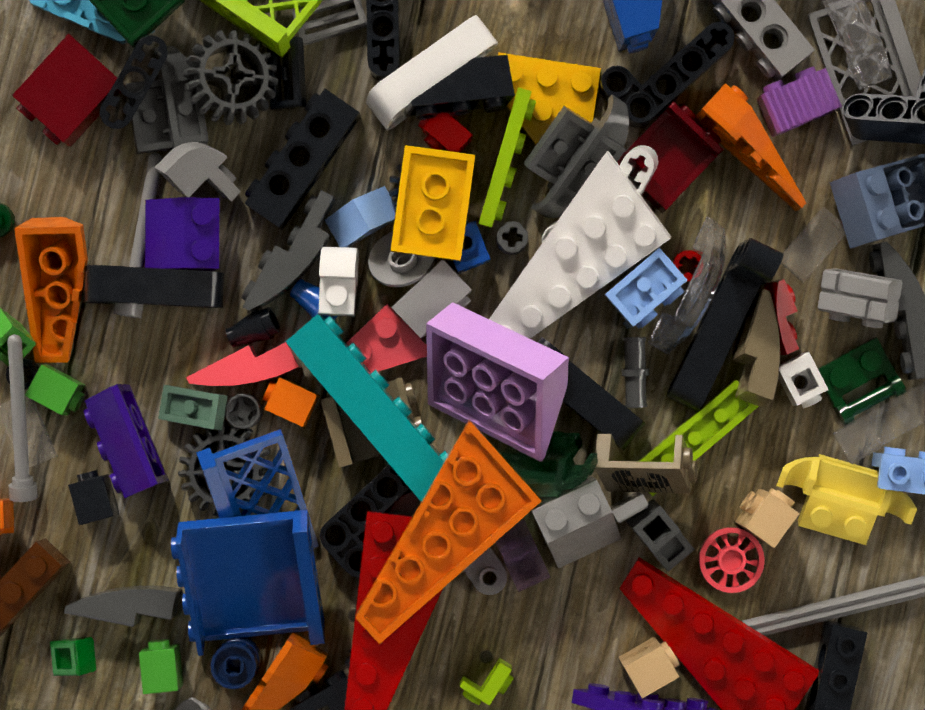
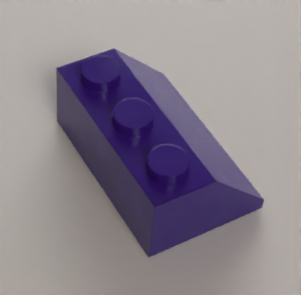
[84,384,169,498]

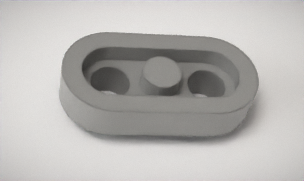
[464,547,507,595]

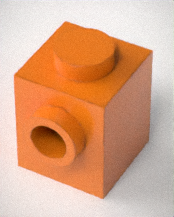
[262,377,320,427]

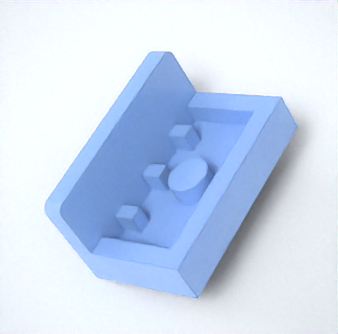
[871,447,925,495]

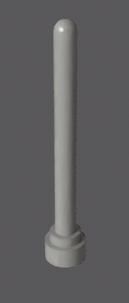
[113,153,162,319]
[7,334,38,502]

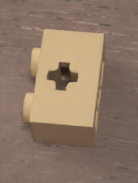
[618,637,680,699]

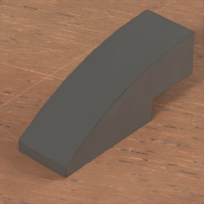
[64,586,181,627]

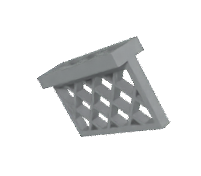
[808,0,921,146]

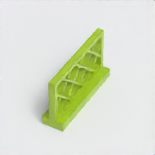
[199,0,323,57]

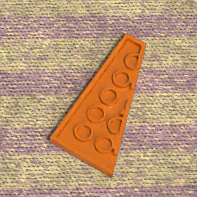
[355,419,542,644]

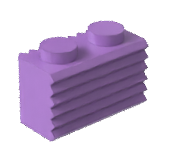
[757,66,842,137]

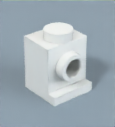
[778,352,829,409]

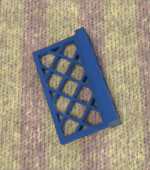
[196,429,319,548]

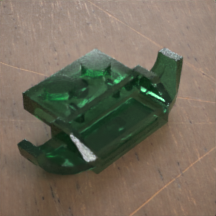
[499,431,598,497]

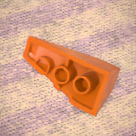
[694,83,806,211]
[14,217,88,363]
[242,632,329,710]

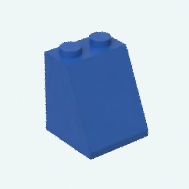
[603,0,662,54]

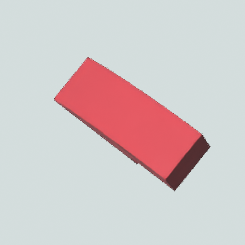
[186,342,302,386]

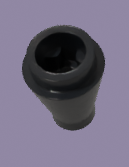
[226,307,280,348]

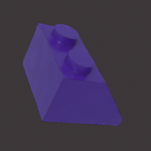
[145,197,220,271]

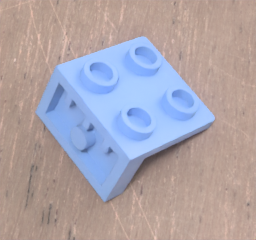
[605,248,687,329]

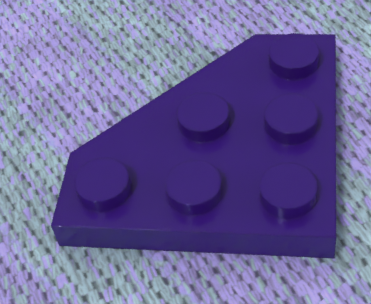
[572,683,717,710]

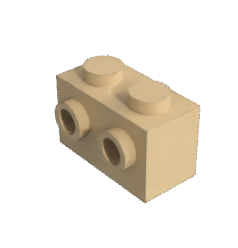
[735,488,800,548]

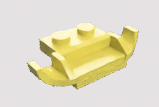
[776,454,917,545]

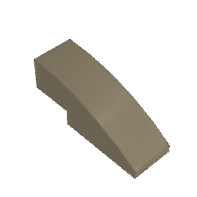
[732,289,780,407]

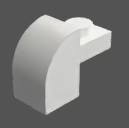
[318,247,359,316]

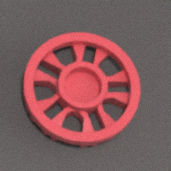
[698,527,765,593]

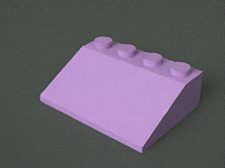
[426,302,569,462]

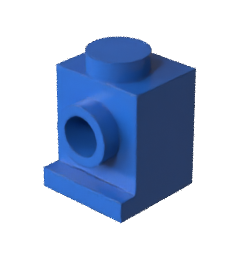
[453,220,491,274]

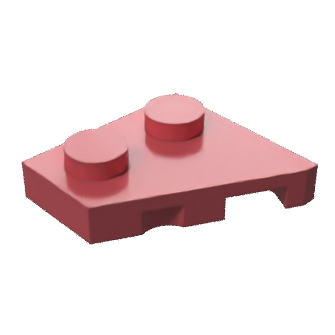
[346,304,427,373]

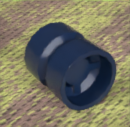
[210,637,262,689]

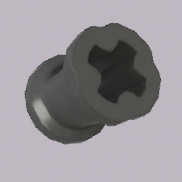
[496,221,528,255]

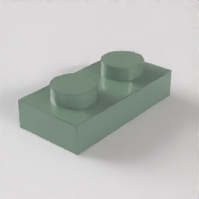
[158,385,228,430]

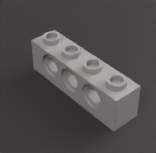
[710,0,815,81]

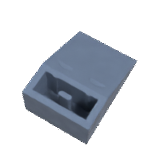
[829,154,925,249]

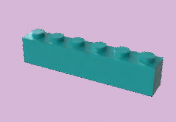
[286,314,449,501]

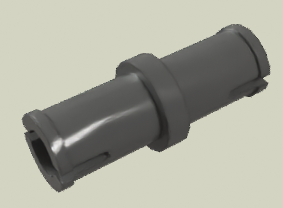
[621,337,649,408]

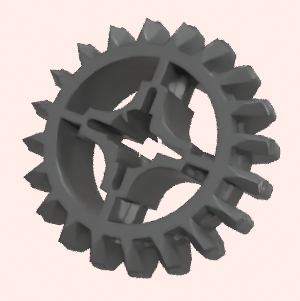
[183,30,279,125]
[178,422,273,516]

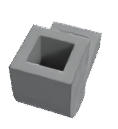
[154,142,241,202]

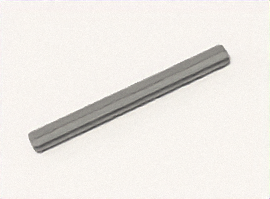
[742,576,925,636]

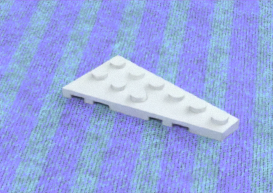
[489,151,671,339]

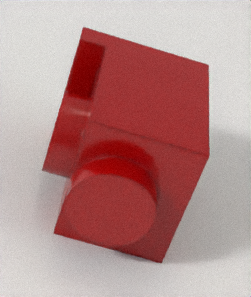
[418,113,473,153]

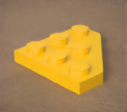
[498,52,601,146]

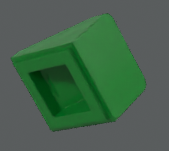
[50,637,96,676]

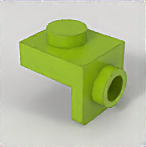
[460,657,514,706]

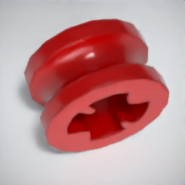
[672,250,705,282]

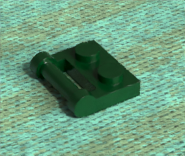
[818,337,907,425]

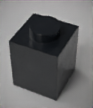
[68,470,119,526]

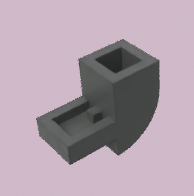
[626,499,695,572]

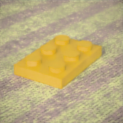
[390,145,475,261]

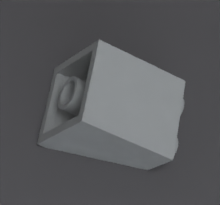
[531,476,621,569]

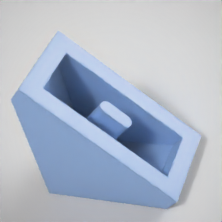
[325,186,396,247]

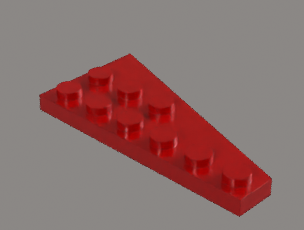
[345,511,443,710]
[619,557,819,710]

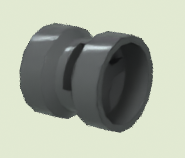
[225,394,264,429]

